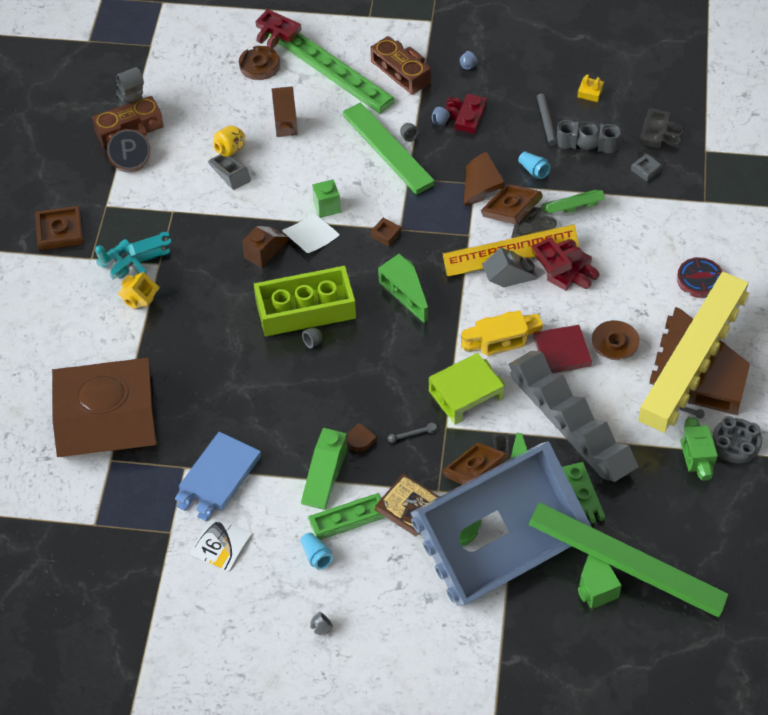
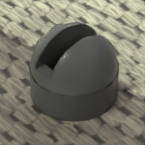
[400,123,419,142]
[302,328,322,348]
[310,611,333,635]

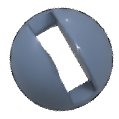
[460,51,478,70]
[431,107,450,125]

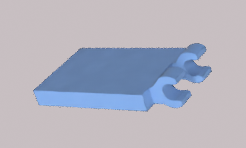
[175,432,261,521]

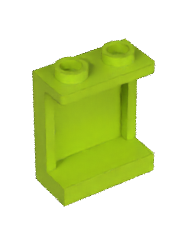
[429,352,505,425]

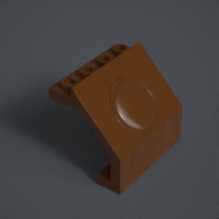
[52,358,157,457]

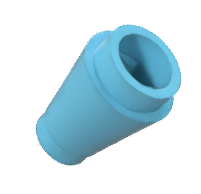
[518,152,551,179]
[300,533,333,570]

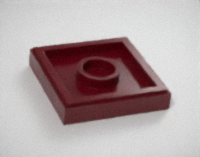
[533,324,592,373]

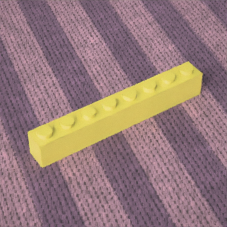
[638,271,750,433]

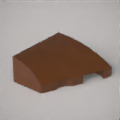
[464,152,504,206]

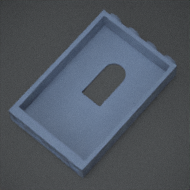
[410,441,591,605]

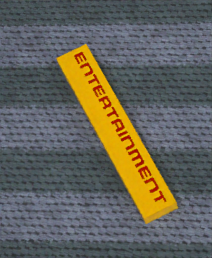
[442,224,579,276]

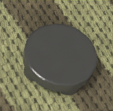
[712,416,762,463]

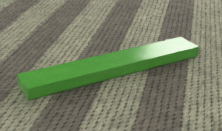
[343,102,434,195]

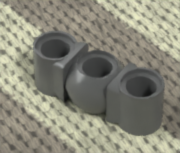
[115,67,144,107]
[556,120,621,153]

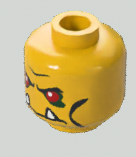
[213,125,246,157]

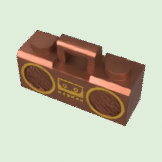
[370,36,431,95]
[92,96,164,148]

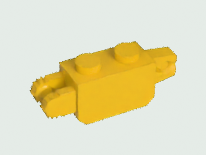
[461,310,543,356]

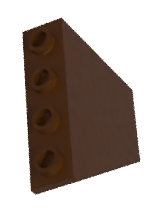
[649,307,750,415]

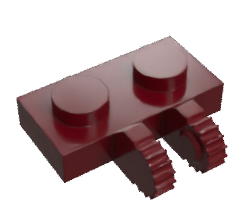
[255,9,302,49]
[444,94,487,134]
[531,237,582,278]
[547,251,600,291]

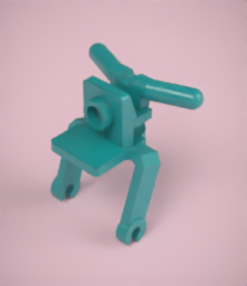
[95,232,171,280]

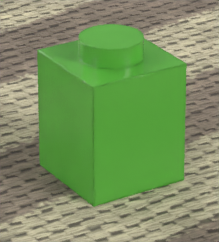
[312,179,341,218]

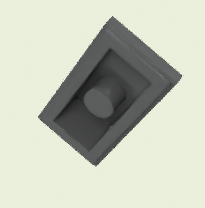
[208,154,251,190]

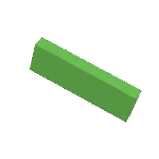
[308,493,386,540]

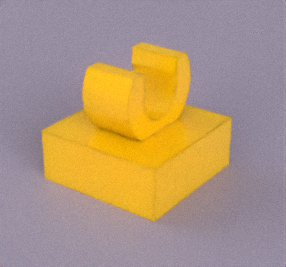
[577,75,604,102]

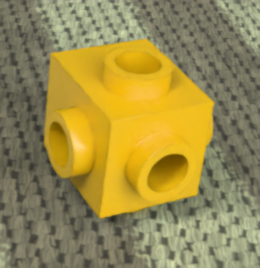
[118,272,160,309]

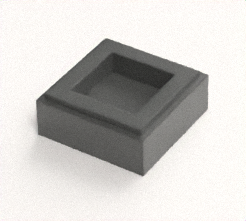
[631,154,663,182]

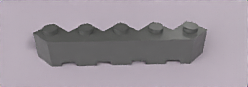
[508,351,639,482]

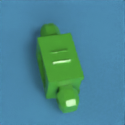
[680,417,717,481]

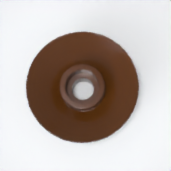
[592,320,640,360]

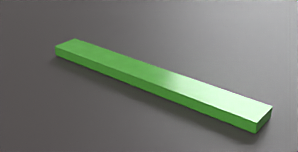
[268,33,395,114]
[528,502,728,618]

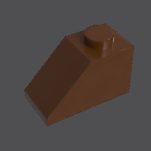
[271,86,298,137]
[242,226,290,268]

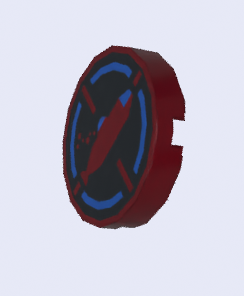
[677,257,722,298]

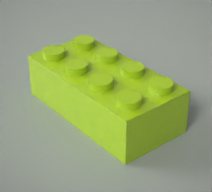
[254,266,356,337]

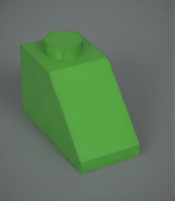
[578,555,621,609]

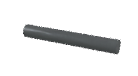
[537,93,557,146]

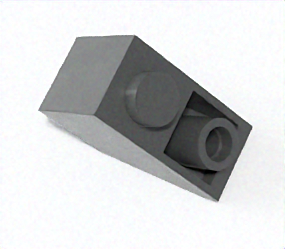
[482,247,538,287]

